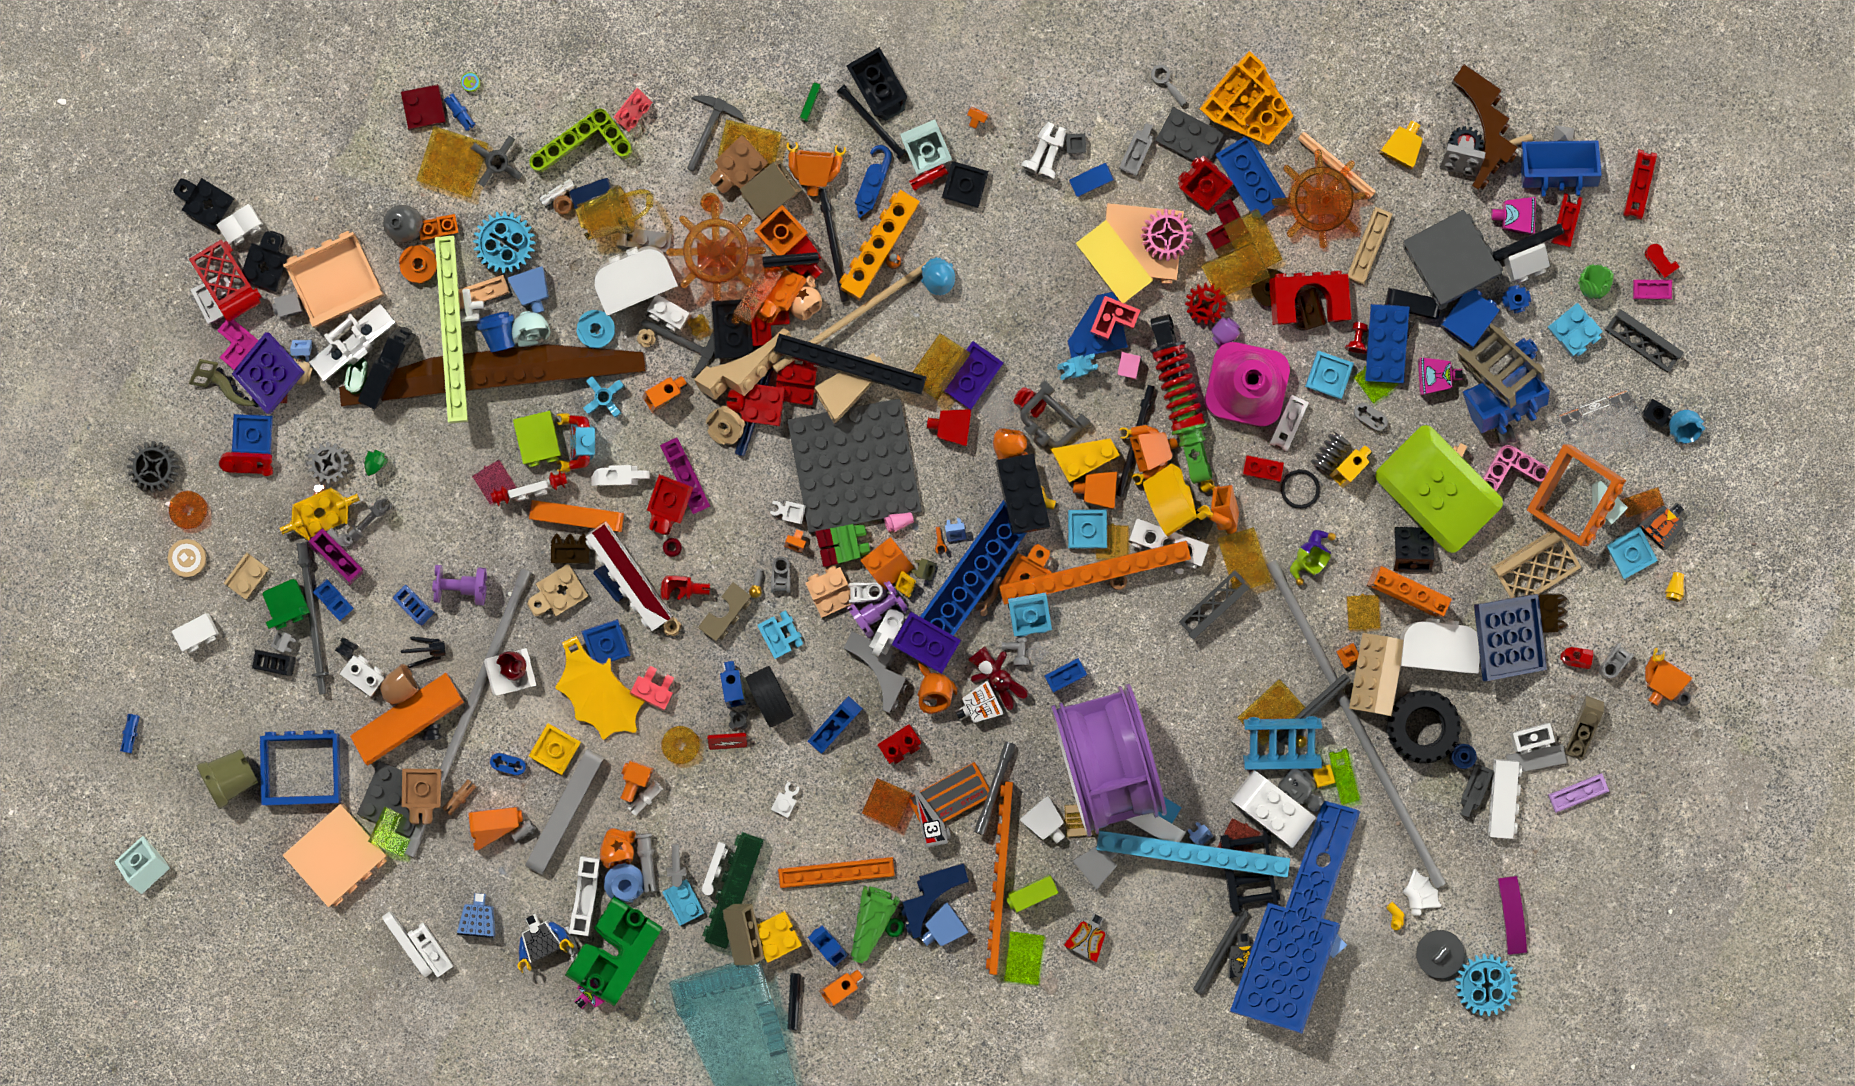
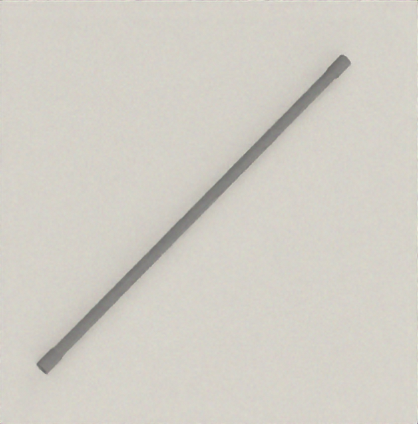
[1266,560,1446,888]

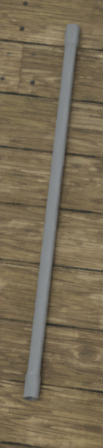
[404,568,532,857]

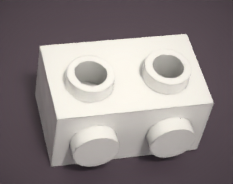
[647,294,691,331]
[172,613,219,653]
[340,655,386,697]
[1510,723,1555,754]

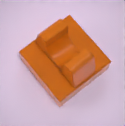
[967,107,989,129]
[784,529,806,553]
[1336,643,1359,669]

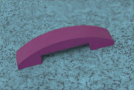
[660,437,710,514]
[1497,876,1527,955]

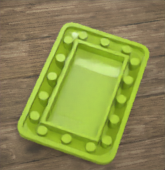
[1375,425,1503,553]

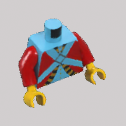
[557,413,595,473]

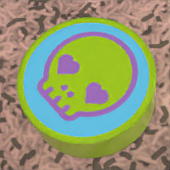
[461,72,480,92]

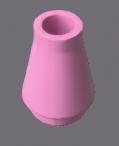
[884,512,914,533]

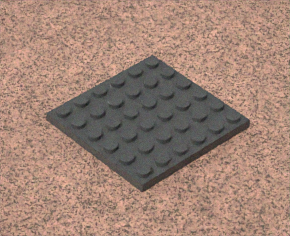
[787,398,922,533]

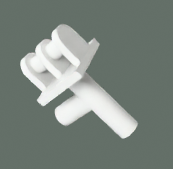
[460,289,484,329]

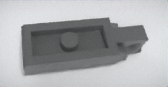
[1460,763,1494,817]

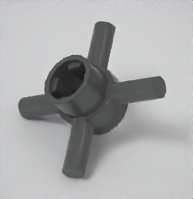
[470,135,522,187]

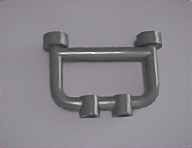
[1020,380,1092,448]

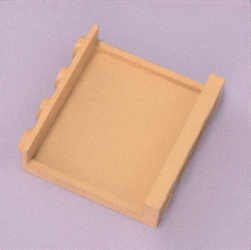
[1106,203,1184,284]
[283,231,384,328]
[283,804,388,907]

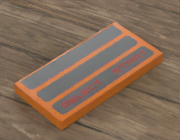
[907,762,989,824]

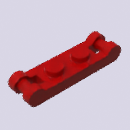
[1623,149,1657,220]

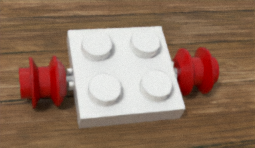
[491,470,568,507]

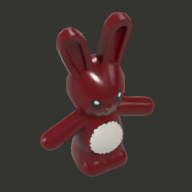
[968,646,1028,710]

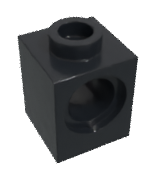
[1640,399,1672,428]

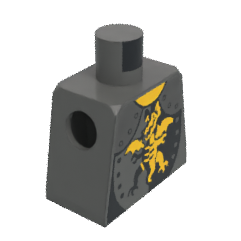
[1227,933,1254,978]

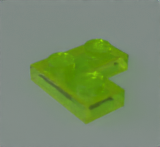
[368,806,410,857]

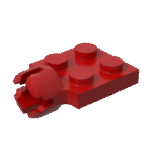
[727,384,785,427]
[647,474,693,535]

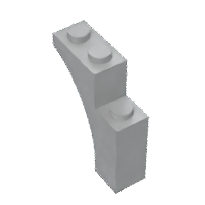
[844,631,908,713]

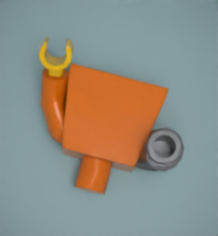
[1645,648,1692,706]

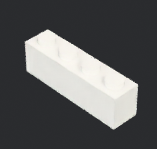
[1488,759,1522,839]

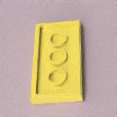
[1075,220,1153,303]

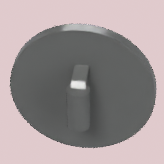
[1416,930,1465,978]

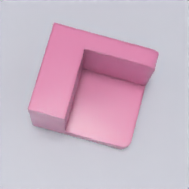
[1117,352,1141,380]

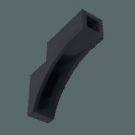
[358,326,416,410]

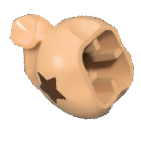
[789,275,822,320]

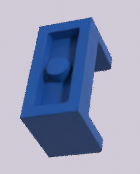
[1044,658,1087,693]

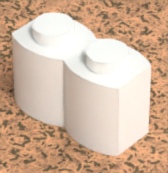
[217,204,263,246]

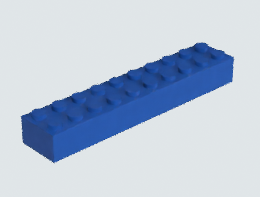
[920,500,1027,668]

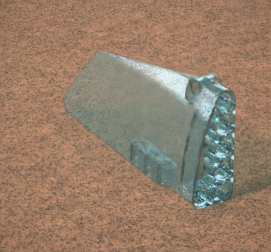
[668,961,797,1086]

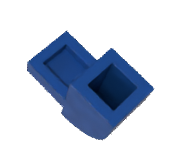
[807,925,848,967]

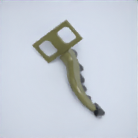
[189,359,259,408]

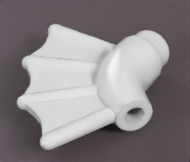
[1402,869,1441,916]

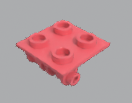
[613,88,653,132]

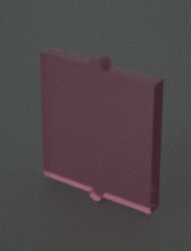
[472,460,517,504]

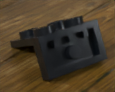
[1393,527,1434,572]

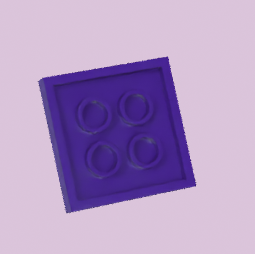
[232,332,305,414]

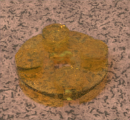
[661,726,700,764]

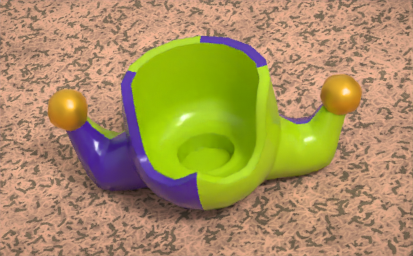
[1290,530,1336,586]

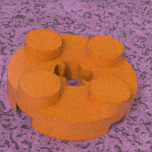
[399,245,437,284]

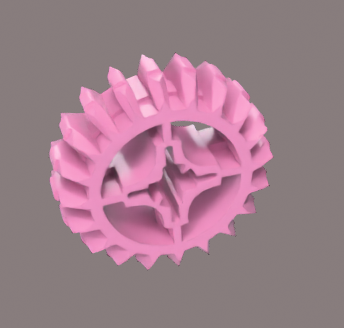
[1141,209,1193,261]

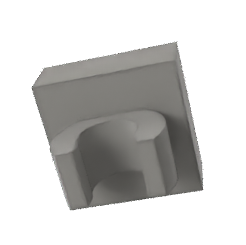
[271,630,296,653]

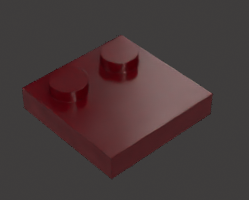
[401,84,446,130]

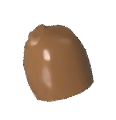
[380,664,419,704]

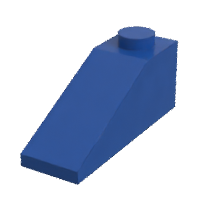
[808,696,863,754]

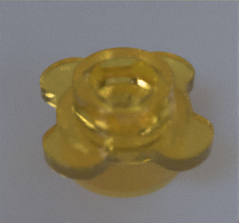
[687,314,709,336]

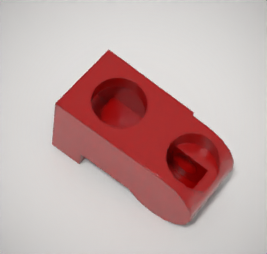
[1644,244,1680,279]

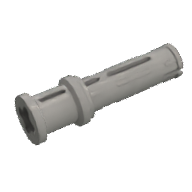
[635,833,657,892]

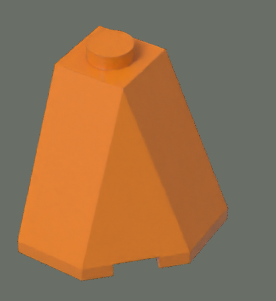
[468,807,523,851]

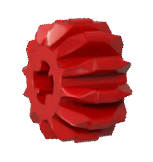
[1013,387,1047,418]

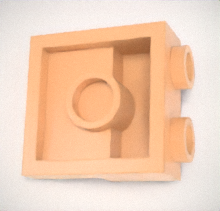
[806,565,851,618]

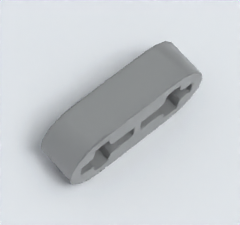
[1354,403,1387,431]

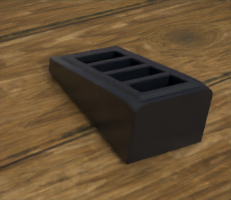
[252,649,296,676]

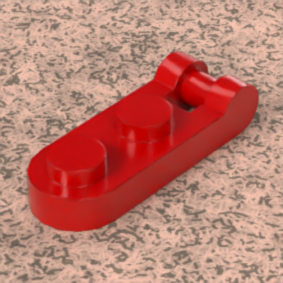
[219,452,273,476]

